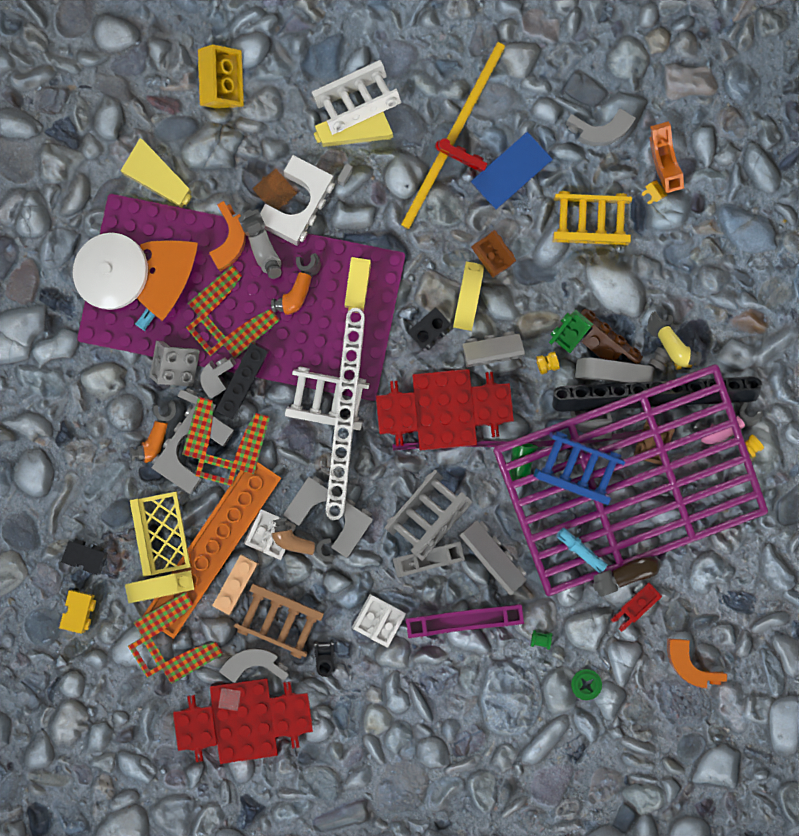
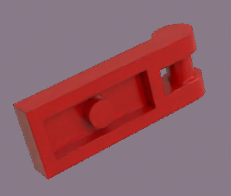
[435,138,488,172]

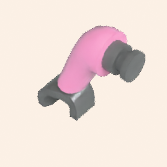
[692,402,763,445]

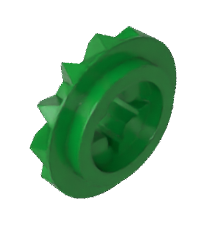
[571,669,602,700]

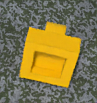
[641,180,667,204]

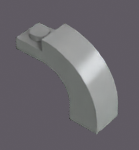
[566,108,636,146]
[393,542,465,578]
[219,648,290,683]

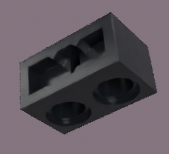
[407,307,451,351]

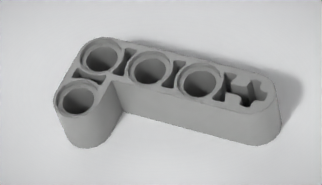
[575,358,654,383]

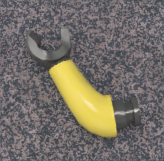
[647,311,701,367]

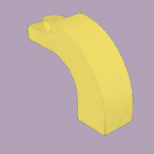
[453,261,484,331]
[125,570,194,603]

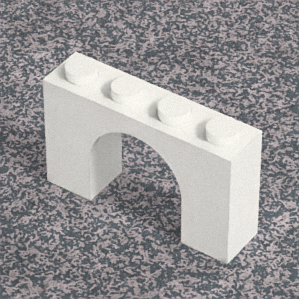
[260,155,335,246]

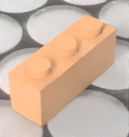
[212,554,259,615]

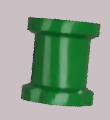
[530,630,552,650]

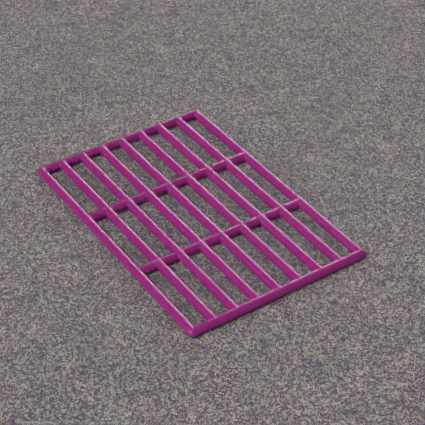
[493,364,768,596]

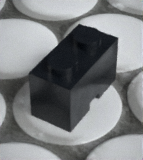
[61,538,108,575]

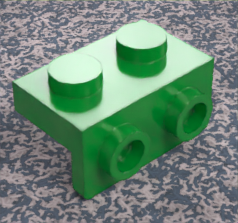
[549,310,593,353]

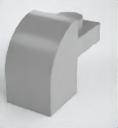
[201,357,236,399]

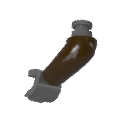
[593,556,662,597]

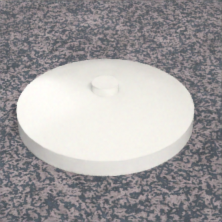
[73,233,148,310]

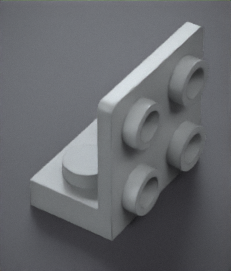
[149,340,200,386]

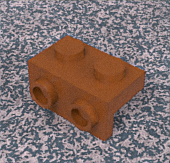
[471,230,516,278]

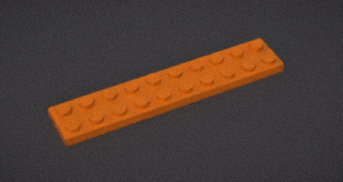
[142,462,282,639]

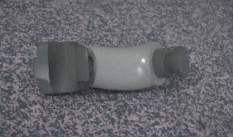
[238,209,282,279]

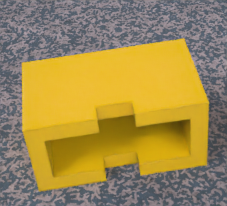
[59,590,96,634]

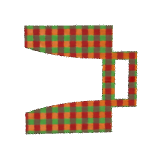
[186,265,280,358]
[182,397,270,486]
[128,592,223,684]

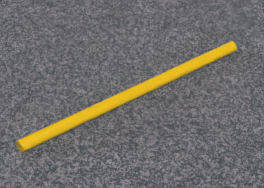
[401,42,505,229]

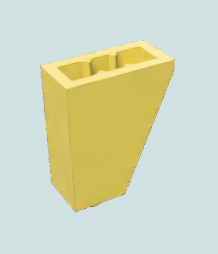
[345,257,371,313]

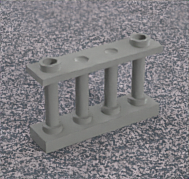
[384,470,473,560]

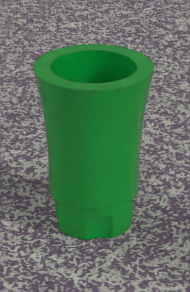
[509,443,538,486]

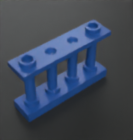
[533,431,625,505]

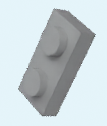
[178,388,217,413]

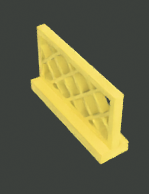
[130,492,191,577]

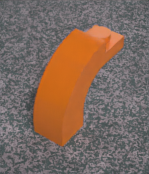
[649,121,684,193]
[209,201,246,272]
[667,638,727,688]

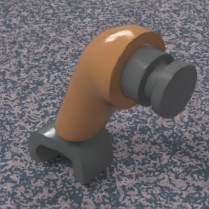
[271,518,336,562]

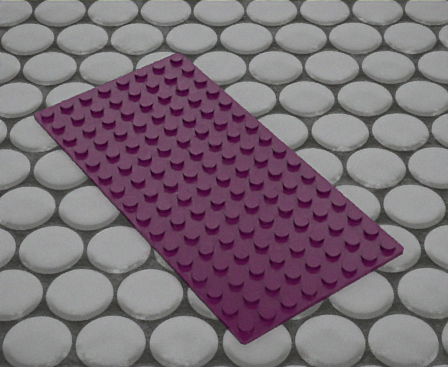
[77,194,405,401]

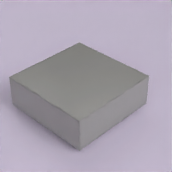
[337,164,353,187]

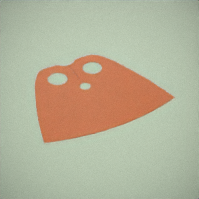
[137,241,198,321]

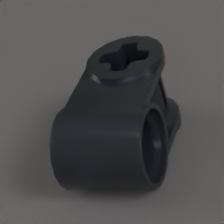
[314,639,335,677]

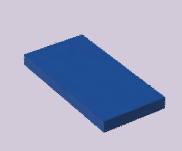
[471,131,553,210]

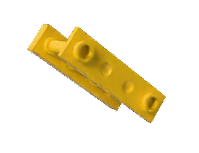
[552,191,632,245]

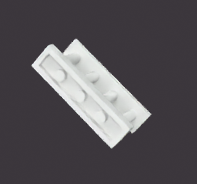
[312,60,401,135]
[285,367,370,430]

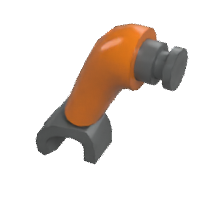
[271,253,321,315]
[130,400,176,463]

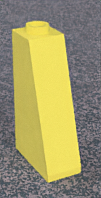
[313,112,393,147]
[121,138,192,208]

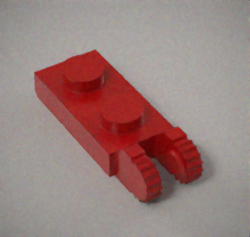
[610,582,662,632]

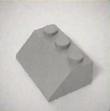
[462,331,525,368]

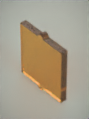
[252,168,298,210]

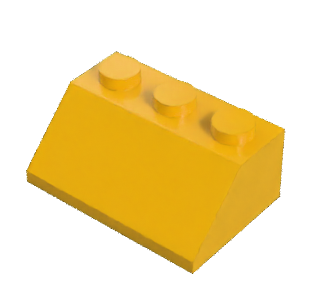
[198,44,244,108]

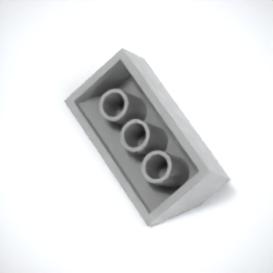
[459,520,527,595]

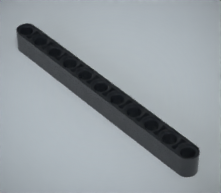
[552,376,762,412]

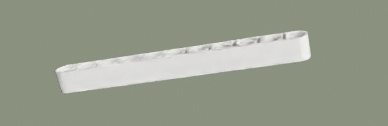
[326,308,365,520]

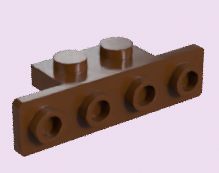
[581,308,643,364]

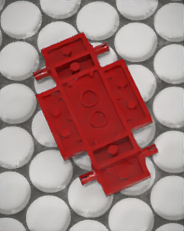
[376,369,514,451]
[173,678,313,764]

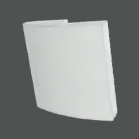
[244,509,296,560]
[352,594,406,648]

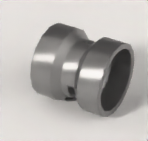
[648,347,672,373]

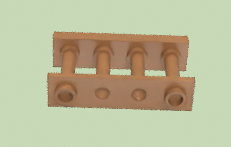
[234,583,324,659]

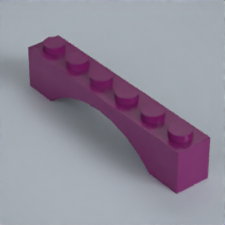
[406,604,524,638]

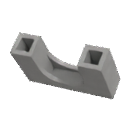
[152,404,235,494]
[283,476,373,558]

